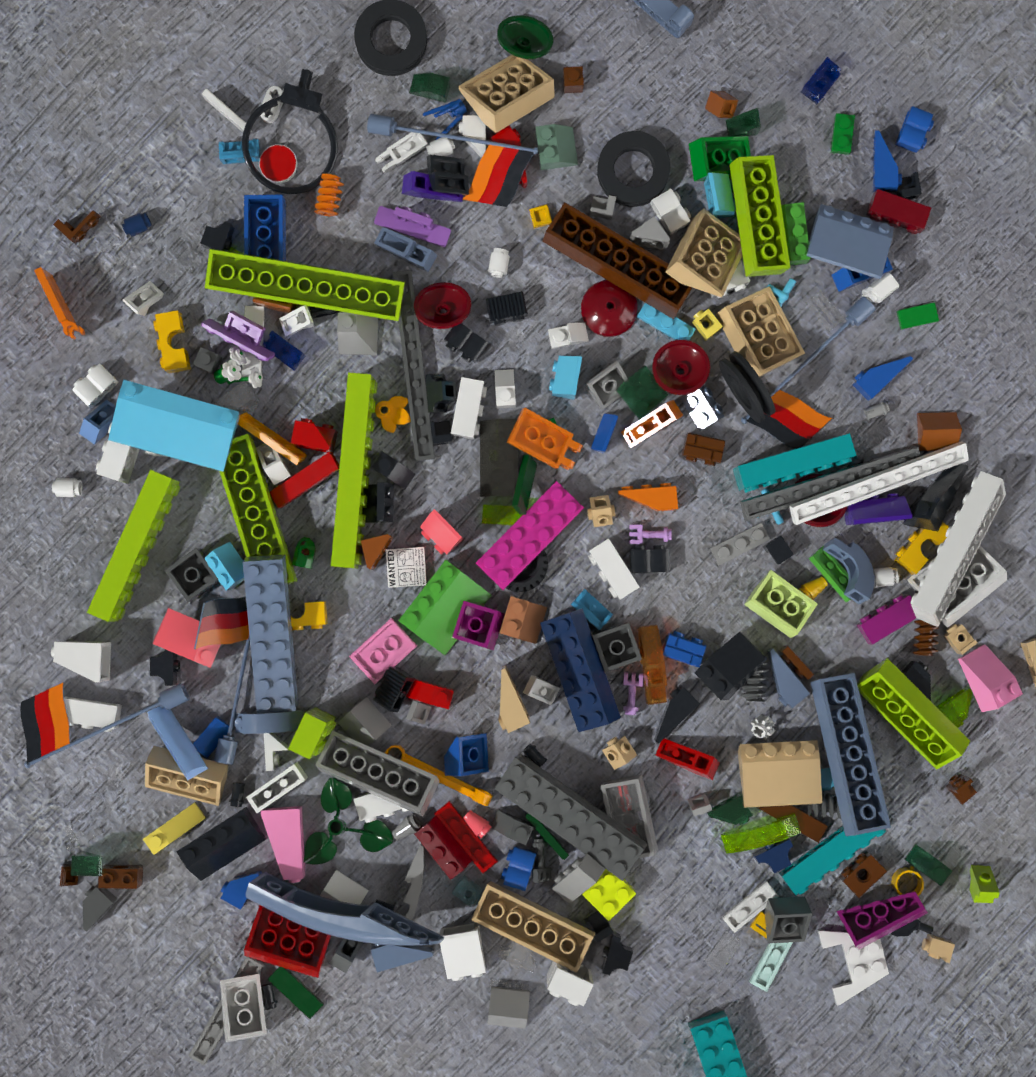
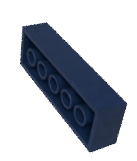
[540,608,621,733]

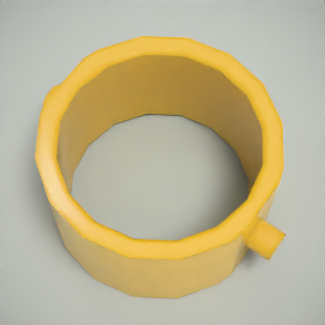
[891,866,924,896]

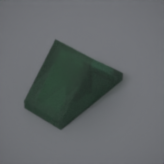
[726,108,761,137]
[71,851,102,876]

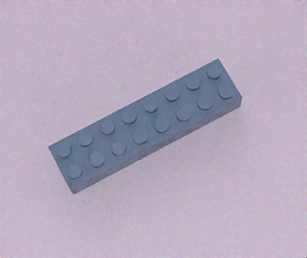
[243,555,298,713]
[810,673,891,836]

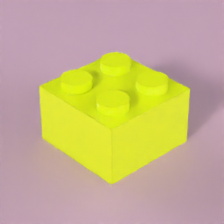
[582,869,636,921]

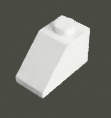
[459,115,486,158]
[495,369,516,409]
[256,443,291,485]

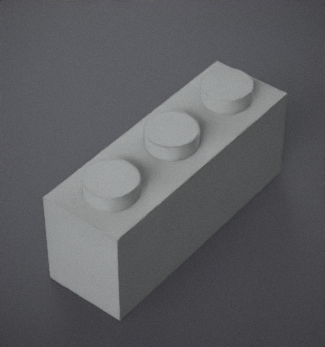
[552,854,605,904]

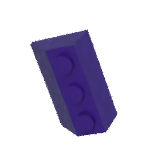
[845,493,912,525]

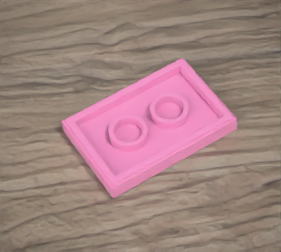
[349,618,418,685]

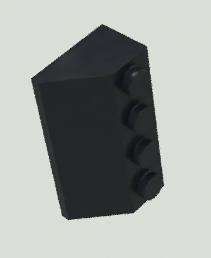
[176,807,266,881]

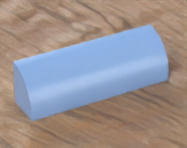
[147,706,208,781]

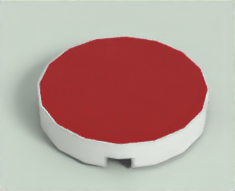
[259,145,298,184]

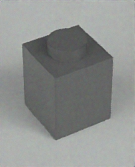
[193,347,222,375]

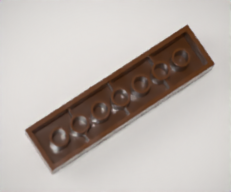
[542,202,693,319]

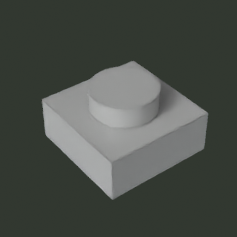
[406,700,431,724]
[688,794,712,816]

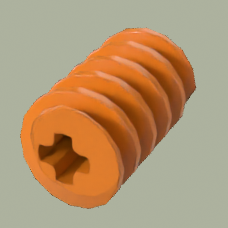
[314,174,344,217]

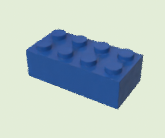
[244,195,286,261]

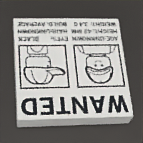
[386,547,427,588]

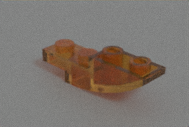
[638,625,667,705]

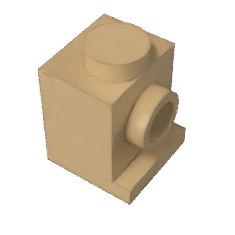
[943,624,977,655]
[921,934,955,963]

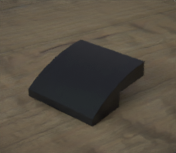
[427,154,469,195]

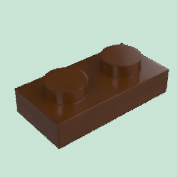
[779,646,814,680]

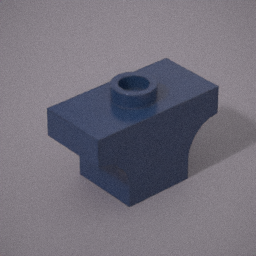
[752,836,793,873]

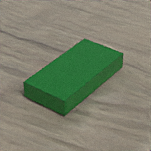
[896,302,939,330]

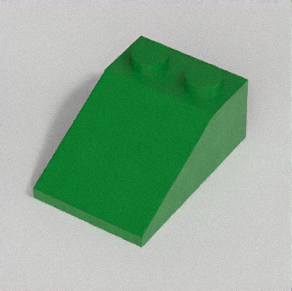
[689,136,751,182]

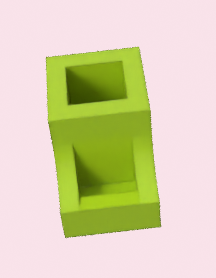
[969,865,1000,903]

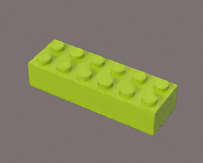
[729,155,790,277]
[857,658,971,770]

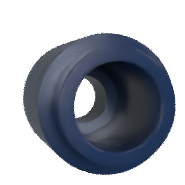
[122,212,152,237]

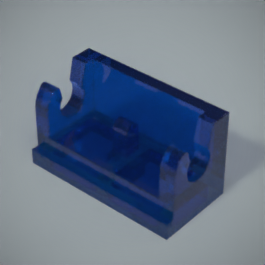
[801,57,841,105]
[263,330,305,371]

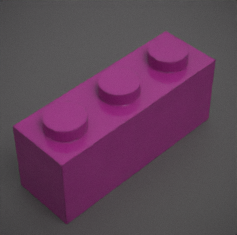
[856,594,916,645]

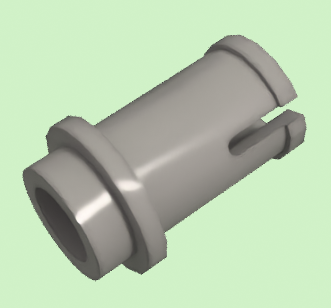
[863,401,890,420]

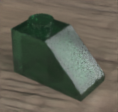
[409,73,451,103]
[706,793,753,825]
[904,844,952,886]

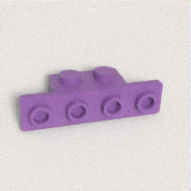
[374,206,451,248]
[201,311,275,361]

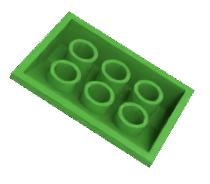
[398,560,492,655]

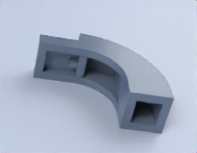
[823,538,875,604]
[235,710,303,734]

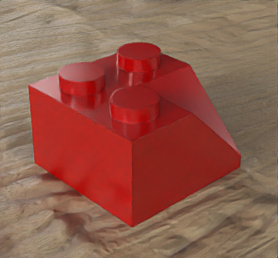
[291,418,338,454]

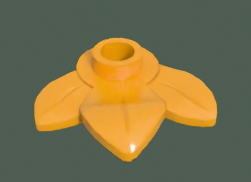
[375,396,411,433]

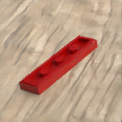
[269,452,340,509]
[434,801,498,874]

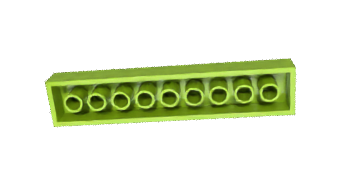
[205,249,405,321]
[331,372,378,569]

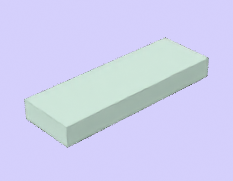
[749,942,793,992]

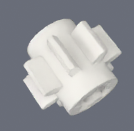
[751,714,776,740]

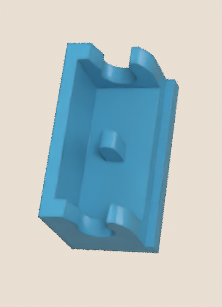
[219,139,260,164]
[571,589,613,630]

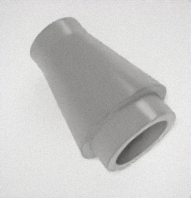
[392,814,421,841]

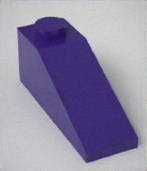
[402,171,463,202]

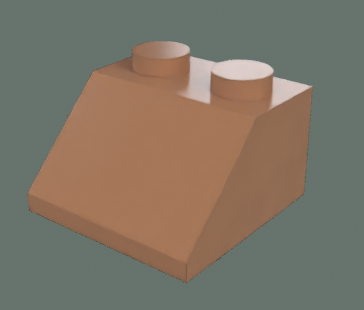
[500,596,547,644]

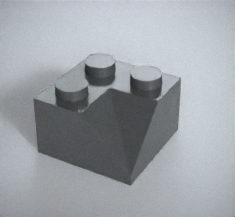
[165,548,218,602]
[592,622,642,672]

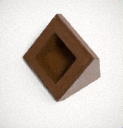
[60,864,80,887]

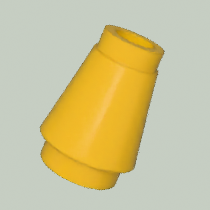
[798,576,828,600]

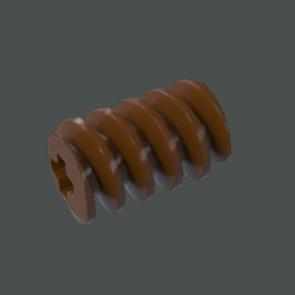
[913,619,939,656]

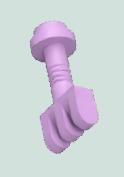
[629,525,672,544]
[623,672,643,715]

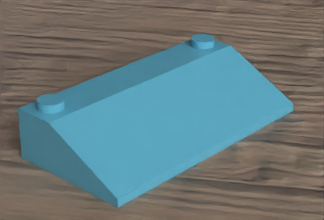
[108,380,240,472]

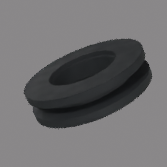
[354,0,427,76]
[597,131,670,207]
[719,351,775,423]

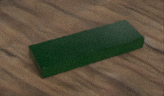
[512,455,537,515]
[525,812,569,860]
[268,966,324,1019]

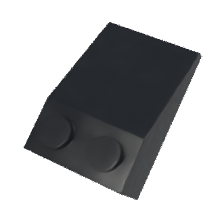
[695,632,767,700]

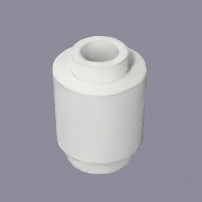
[426,137,455,156]
[488,248,510,278]
[52,478,82,497]
[873,567,899,588]

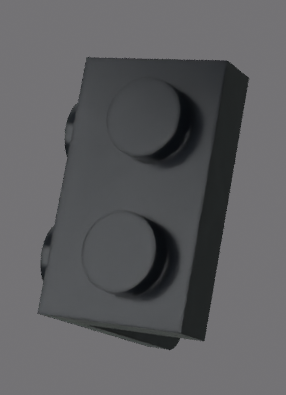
[362,482,394,523]

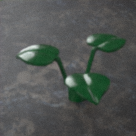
[304,777,393,865]

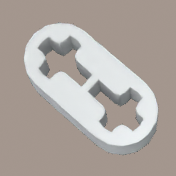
[260,86,283,123]

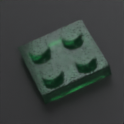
[615,365,668,420]

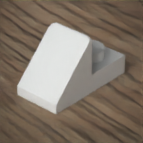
[123,281,164,316]
[279,305,314,337]
[548,323,589,349]
[523,675,560,706]
[264,733,289,771]

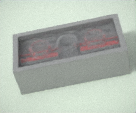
[601,775,658,858]

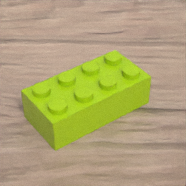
[288,707,337,760]

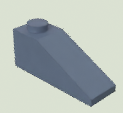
[767,648,810,708]
[371,944,434,972]

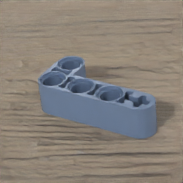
[633,0,694,38]

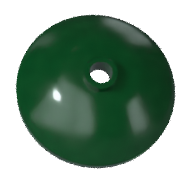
[497,15,553,59]

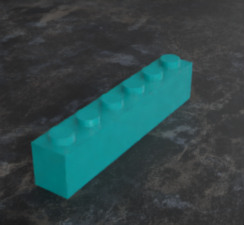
[779,826,886,895]

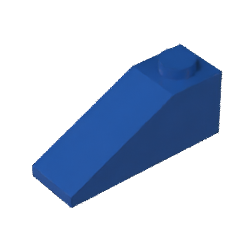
[873,130,902,192]
[832,257,893,292]
[852,356,913,401]

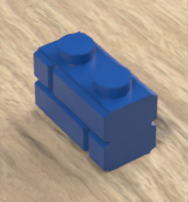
[661,631,706,667]

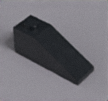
[654,686,700,744]

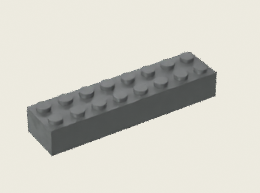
[495,753,648,881]

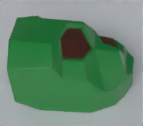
[292,537,316,569]

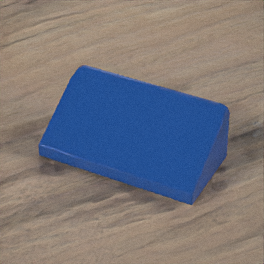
[591,414,618,453]
[193,716,229,758]

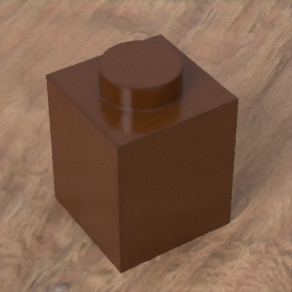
[563,66,584,94]

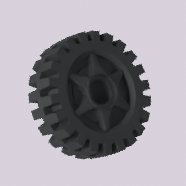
[506,550,548,592]

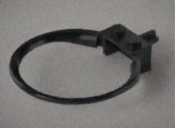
[242,69,338,194]

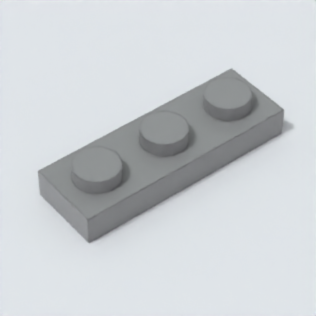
[710,523,770,566]

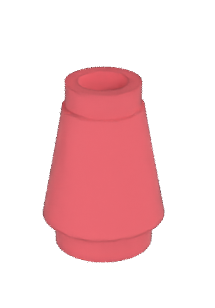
[463,810,492,838]

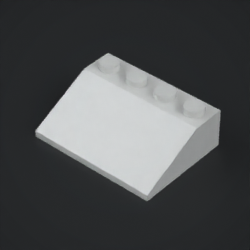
[907,546,1007,628]

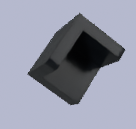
[897,172,922,200]
[430,421,452,446]
[762,535,794,565]
[584,911,614,943]

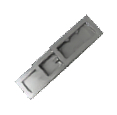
[404,843,425,921]

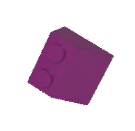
[452,601,505,651]

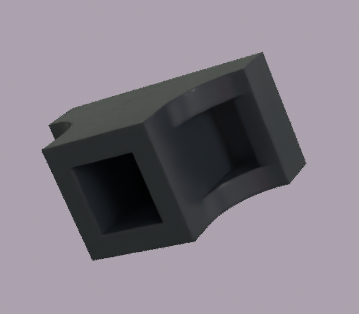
[200,222,235,251]
[425,374,457,413]
[150,649,180,686]
[601,932,633,976]

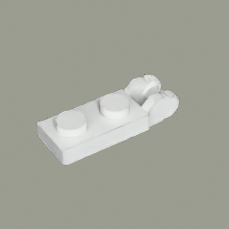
[375,128,429,174]

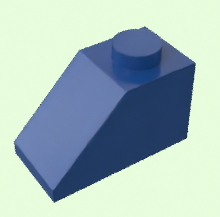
[220,870,262,910]

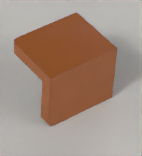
[705,90,739,118]

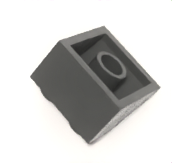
[765,897,812,944]

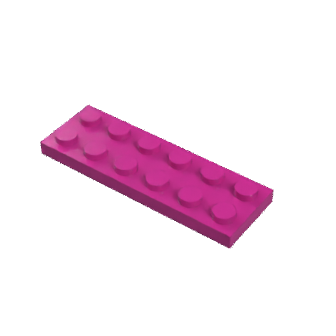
[475,481,584,590]

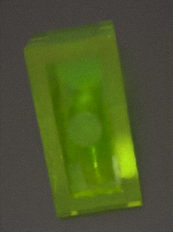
[936,687,972,728]

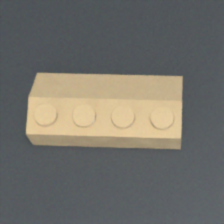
[145,746,228,806]

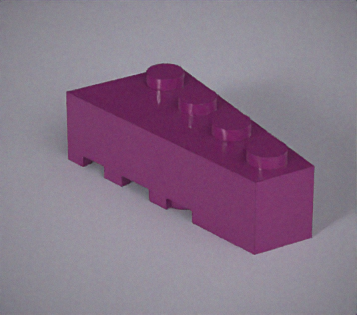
[836,892,928,950]

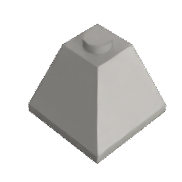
[337,313,379,356]

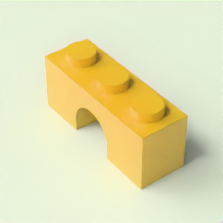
[153,310,191,373]
[894,522,949,575]
[291,601,328,631]

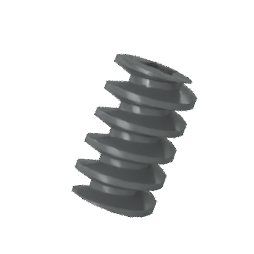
[741,663,768,702]
[807,793,841,819]

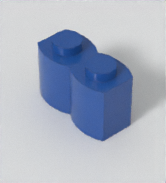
[895,106,934,153]
[501,845,536,891]

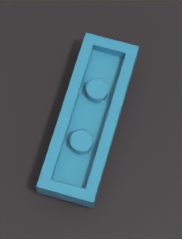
[637,303,696,341]

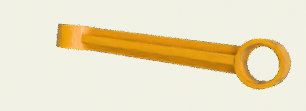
[385,745,493,806]

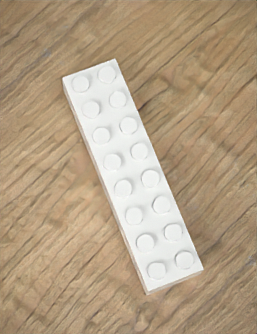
[911,471,1006,627]

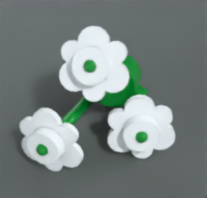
[214,346,263,388]

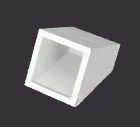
[51,641,111,682]
[439,923,486,981]

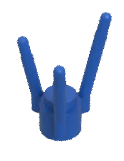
[423,99,467,140]

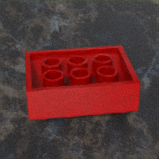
[244,905,332,978]

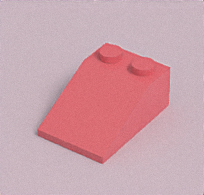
[420,509,464,555]
[152,608,221,668]

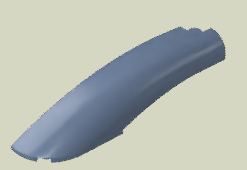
[246,871,444,945]

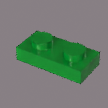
[830,113,855,155]

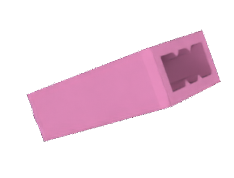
[261,806,305,883]

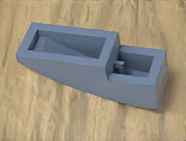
[374,227,437,272]

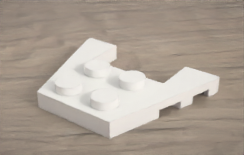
[817,929,889,1006]

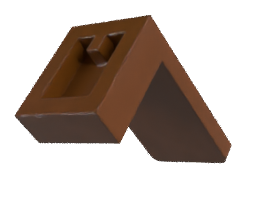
[53,210,101,244]
[946,774,977,805]

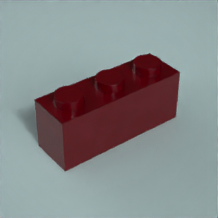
[866,189,932,234]
[414,815,472,880]

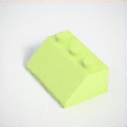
[744,570,818,638]

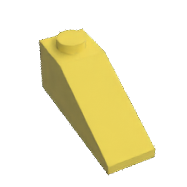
[143,802,206,855]

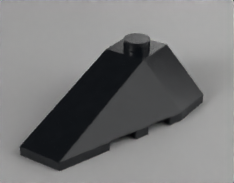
[903,464,968,532]

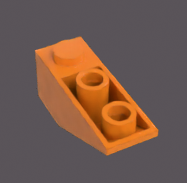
[617,483,678,512]

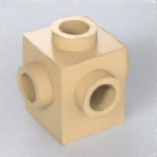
[587,495,615,527]
[602,736,637,770]

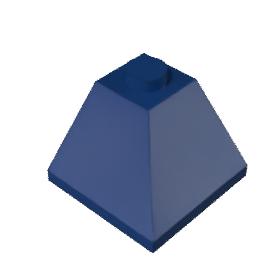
[444,733,489,776]

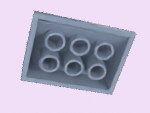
[807,204,894,279]

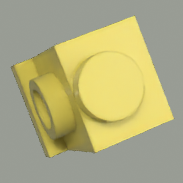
[692,309,723,341]

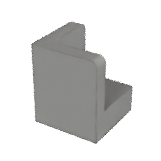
[589,195,616,220]

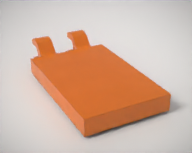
[34,267,85,340]
[507,408,583,470]

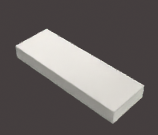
[202,89,252,133]
[721,881,779,933]

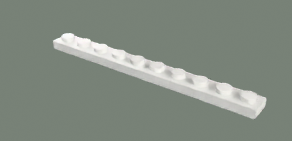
[789,441,969,525]

